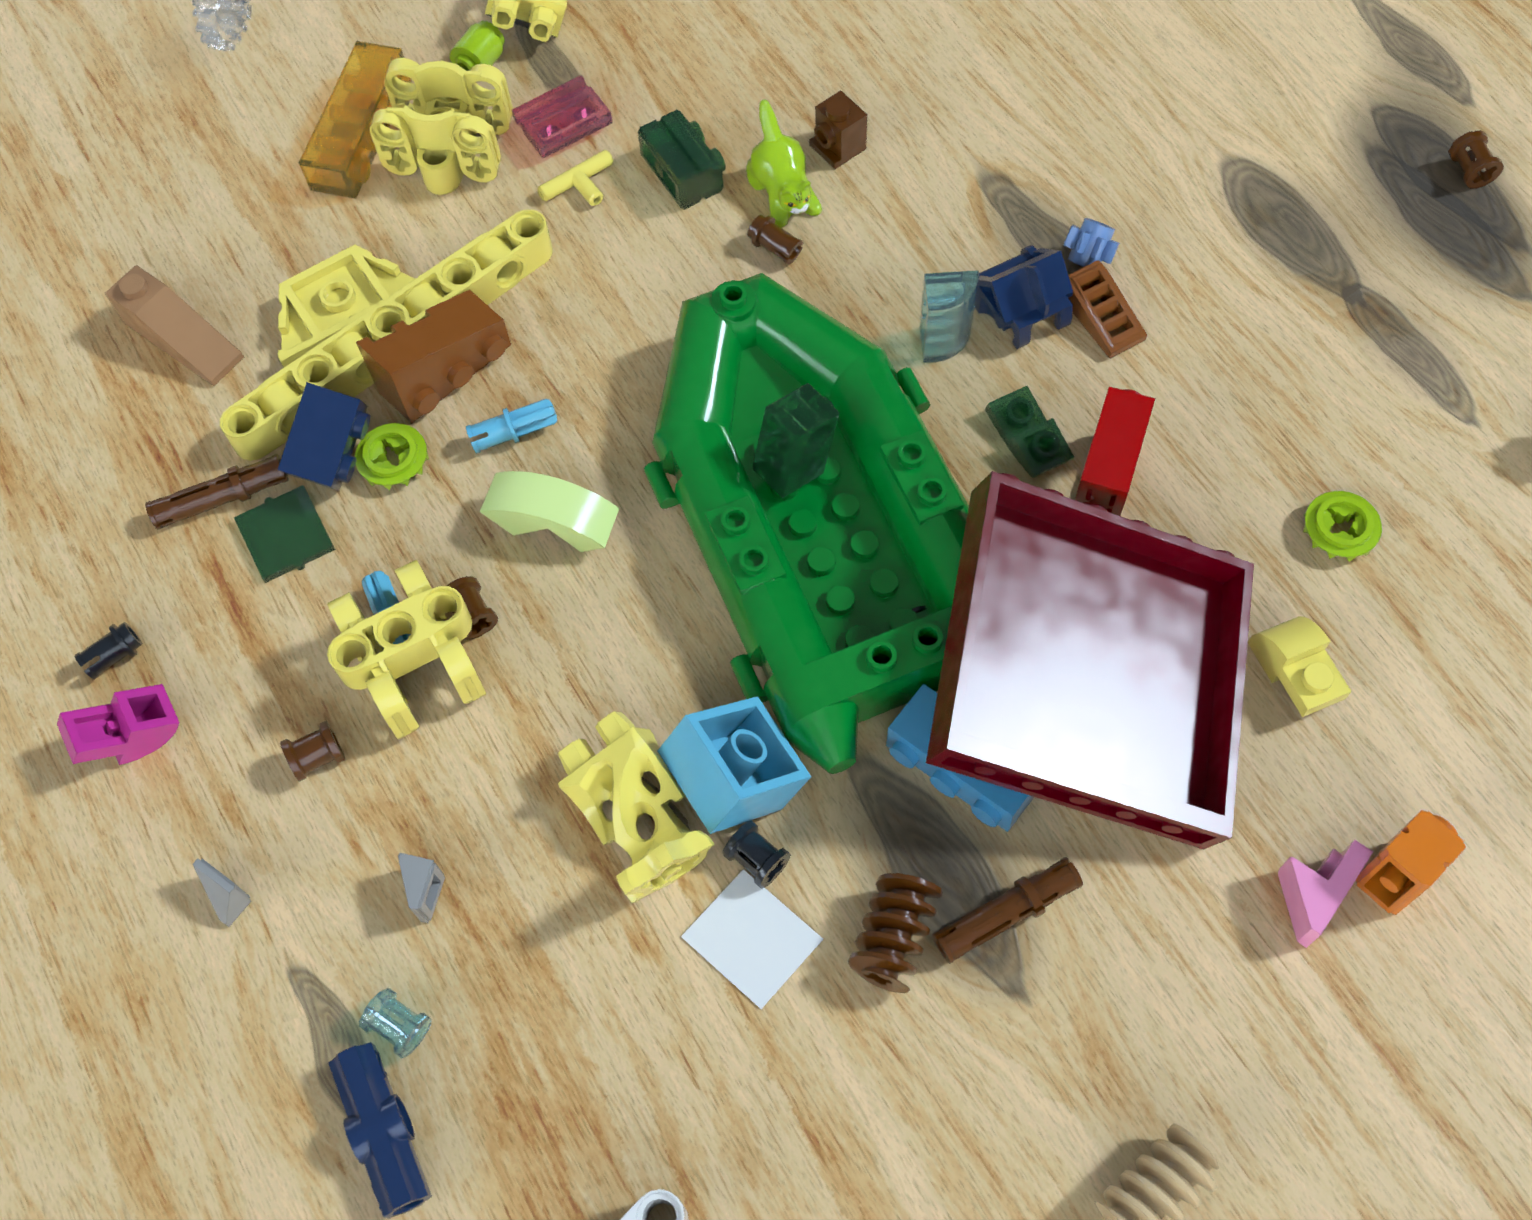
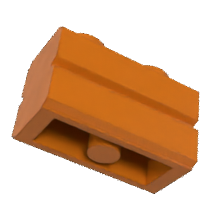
[1355,810,1466,915]

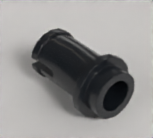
[74,622,142,680]

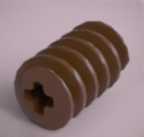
[848,873,943,993]

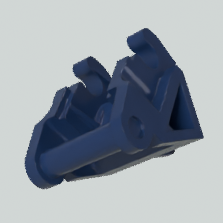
[961,245,1073,349]

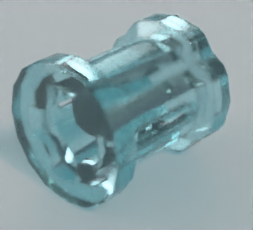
[359,987,432,1058]

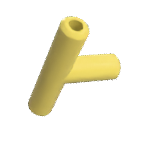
[537,150,613,206]

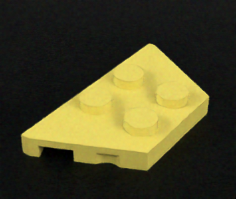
[278,245,420,367]

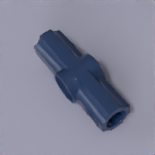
[328,1042,432,1219]

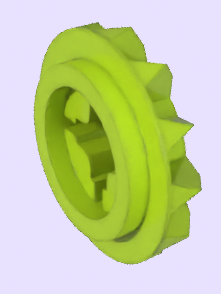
[355,423,429,491]
[1303,491,1382,562]

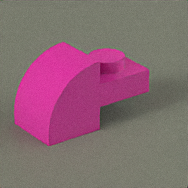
[57,684,180,765]

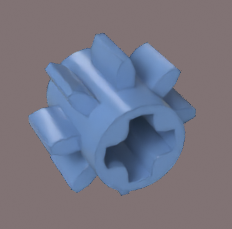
[1063,217,1119,267]

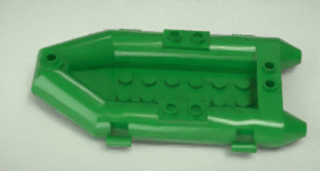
[644,273,969,774]

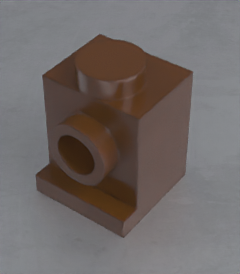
[809,90,867,169]

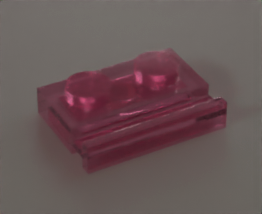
[512,75,613,158]

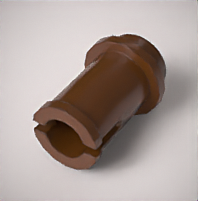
[747,215,804,265]

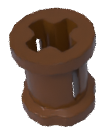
[1448,130,1504,188]
[447,576,498,640]
[280,720,346,782]

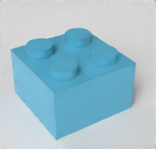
[657,696,812,834]

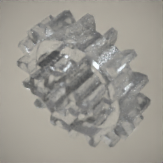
[192,0,252,51]

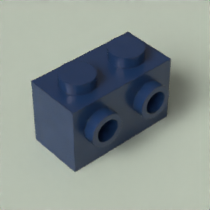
[278,382,370,491]

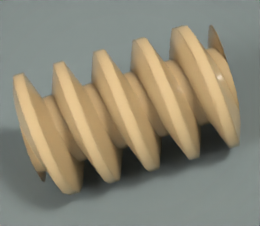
[1095,1124,1219,1220]

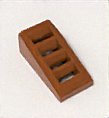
[1068,260,1147,359]

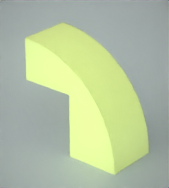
[480,471,619,552]

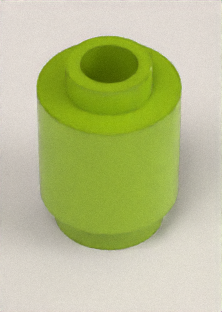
[449,21,504,71]

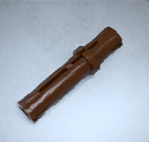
[145,454,289,530]
[932,857,1083,964]

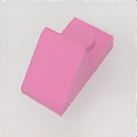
[1278,840,1373,948]

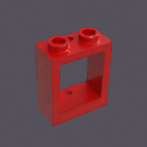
[1075,386,1156,516]

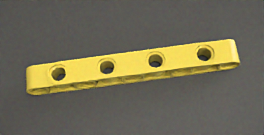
[220,209,553,461]

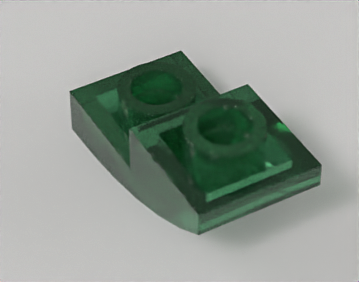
[985,385,1074,478]

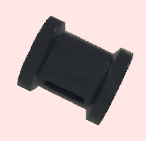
[723,820,791,889]

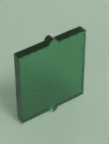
[234,485,336,583]

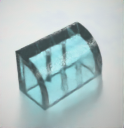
[919,270,979,363]

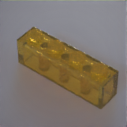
[299,41,412,199]

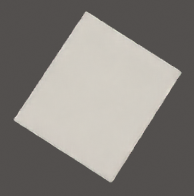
[681,869,823,1009]

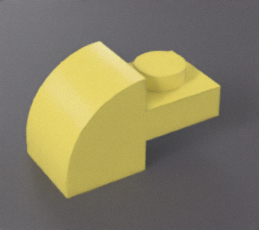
[1248,616,1352,717]

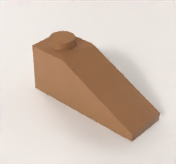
[105,265,244,386]

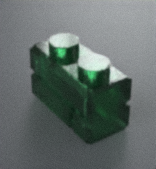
[637,109,726,210]

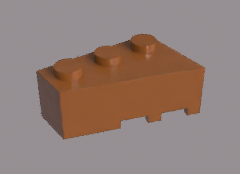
[356,290,511,424]

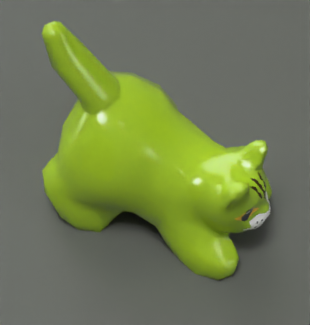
[746,99,822,228]

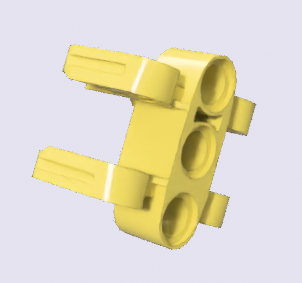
[370,58,513,195]
[327,559,486,740]

